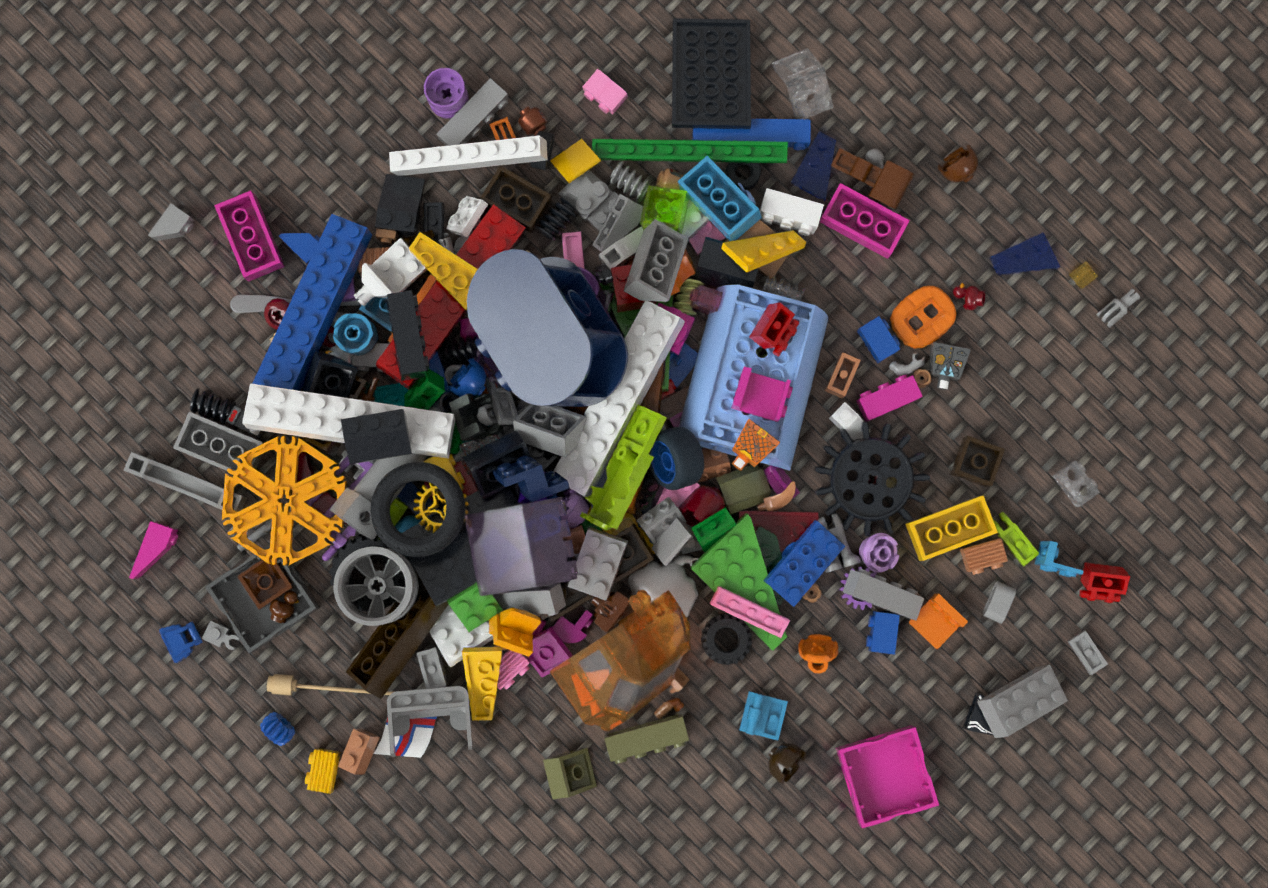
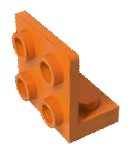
[909,594,968,649]

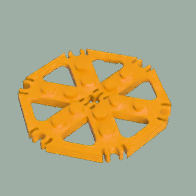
[222,436,347,565]

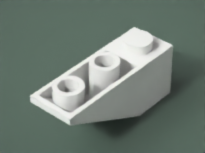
[599,224,647,272]

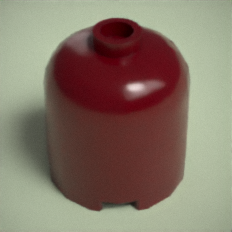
[678,485,725,527]

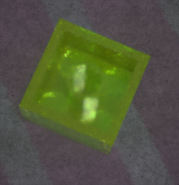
[640,185,690,234]

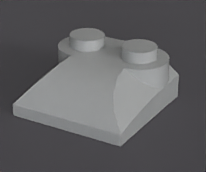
[558,170,613,221]

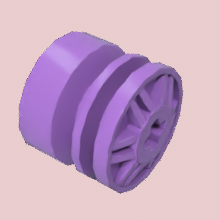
[424,68,469,119]

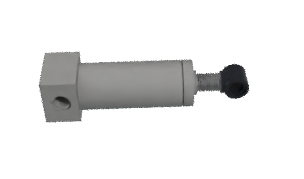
[330,391,457,540]

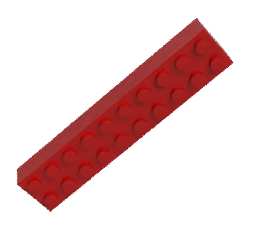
[376,204,526,390]

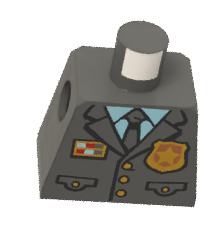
[929,342,971,390]

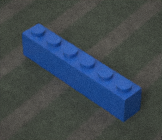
[692,119,811,150]

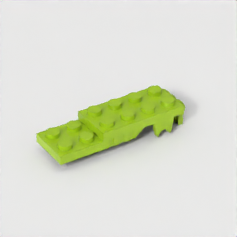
[580,404,667,531]

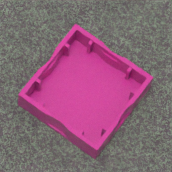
[836,725,939,828]

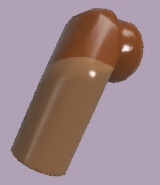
[654,698,684,719]

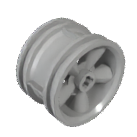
[333,547,419,626]

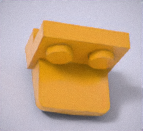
[489,607,541,657]

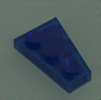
[990,232,1060,275]

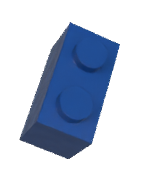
[857,316,900,364]
[866,611,900,655]

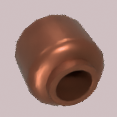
[518,106,547,136]

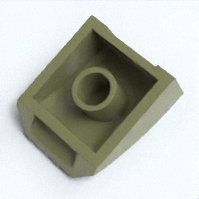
[715,465,771,515]

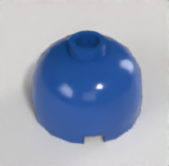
[447,358,486,397]

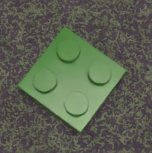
[447,579,503,632]

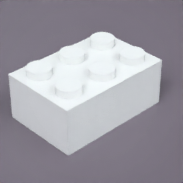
[760,188,824,236]

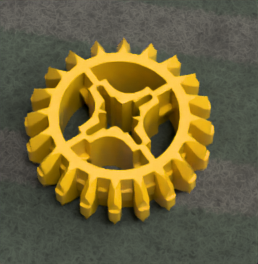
[413,482,469,533]

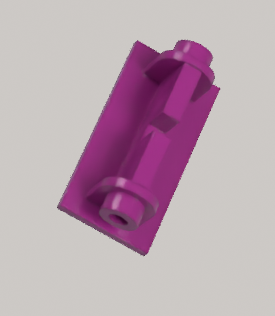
[764,465,800,499]

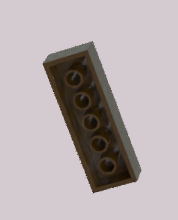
[537,523,655,622]
[346,574,448,699]

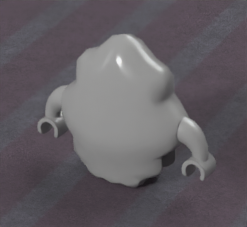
[628,555,699,642]

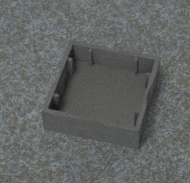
[205,543,320,653]

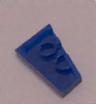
[791,131,836,202]

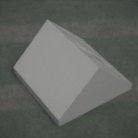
[652,518,694,566]

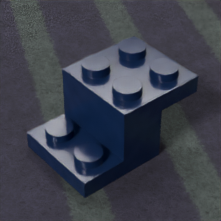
[493,456,570,502]

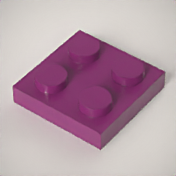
[525,627,574,677]

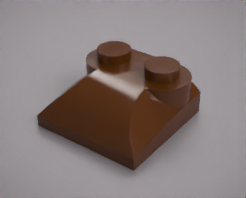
[237,556,294,610]

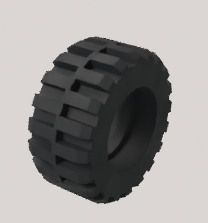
[329,536,406,612]

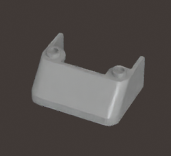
[387,686,472,757]

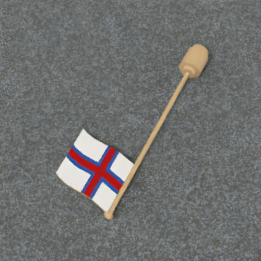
[267,674,437,758]

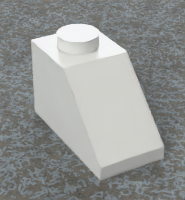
[829,402,871,441]

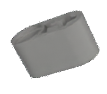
[982,581,1016,624]

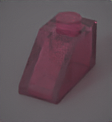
[689,285,723,315]

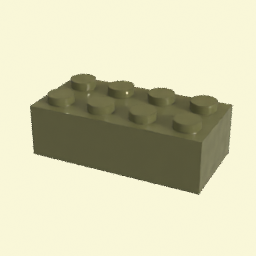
[604,714,689,764]

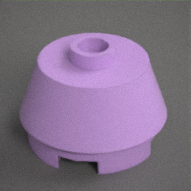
[560,489,589,529]
[859,533,899,573]

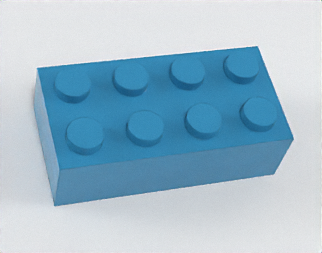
[677,156,762,241]

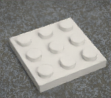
[429,604,493,667]

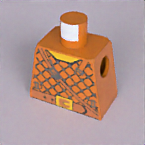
[732,419,780,471]

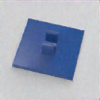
[669,343,698,387]

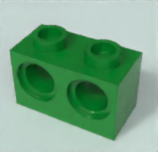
[404,369,445,410]

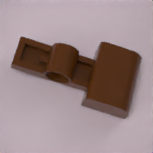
[831,148,915,210]

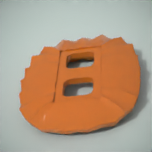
[890,286,956,349]

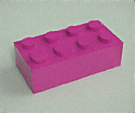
[819,183,910,259]
[214,191,285,281]

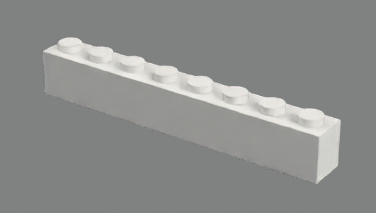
[389,136,548,176]

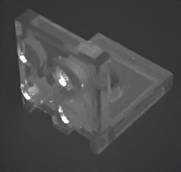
[772,48,834,119]

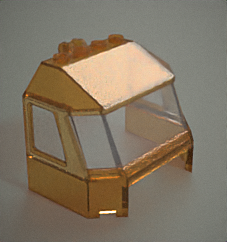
[550,590,691,731]

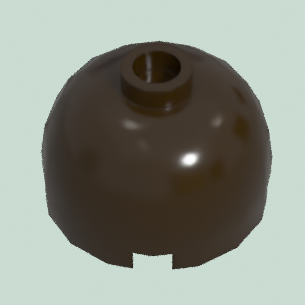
[768,743,807,784]

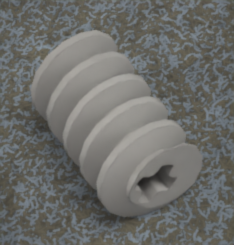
[610,161,653,203]

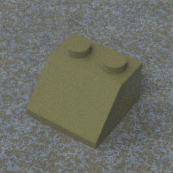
[543,748,597,799]

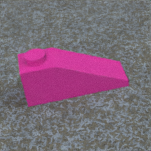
[129,521,178,579]

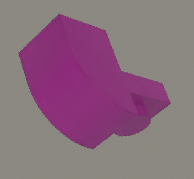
[552,610,593,643]

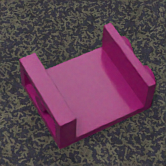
[731,366,793,422]

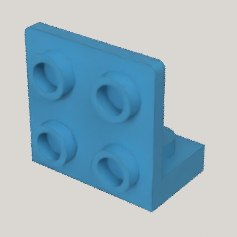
[1035,541,1084,578]

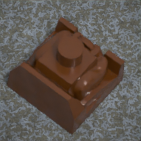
[591,591,632,633]

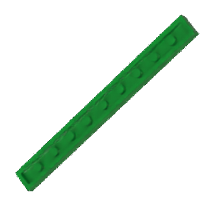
[592,139,788,163]

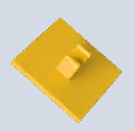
[550,139,601,183]

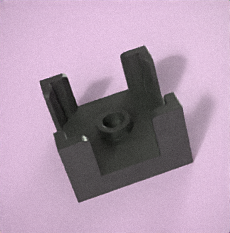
[449,394,503,441]

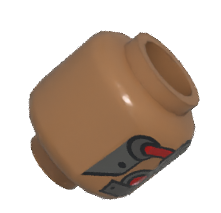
[656,168,684,197]

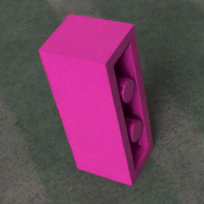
[856,374,923,422]

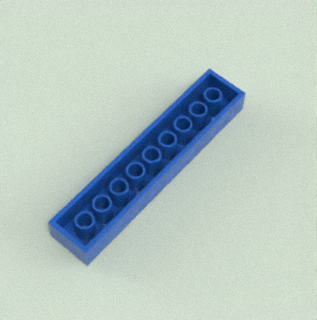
[252,214,373,391]

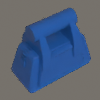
[159,621,203,663]

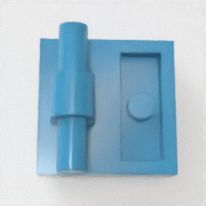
[739,691,788,740]

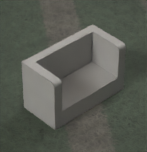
[416,647,449,689]

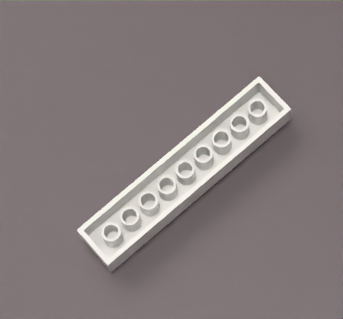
[554,301,685,497]
[242,384,455,459]

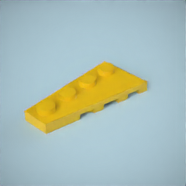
[721,230,806,272]

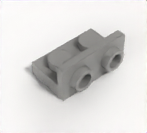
[637,497,687,544]

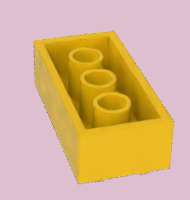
[905,495,998,561]

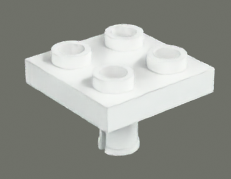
[446,196,488,237]

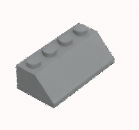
[624,219,689,302]

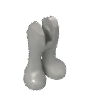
[818,513,861,573]

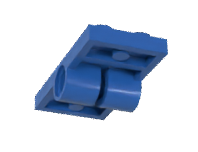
[763,520,845,607]

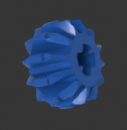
[260,712,295,746]

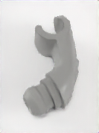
[889,353,925,375]

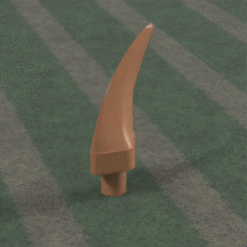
[757,481,796,512]

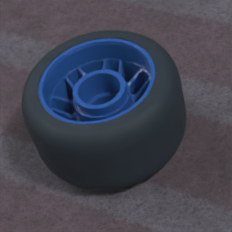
[649,427,704,490]

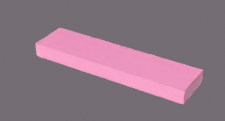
[710,586,790,638]

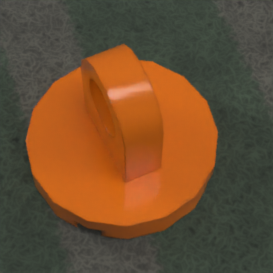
[798,634,839,673]

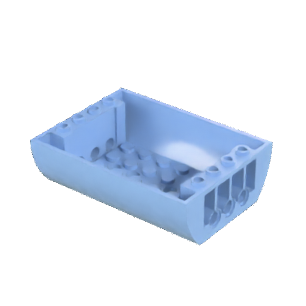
[679,285,828,470]

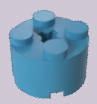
[333,313,378,356]

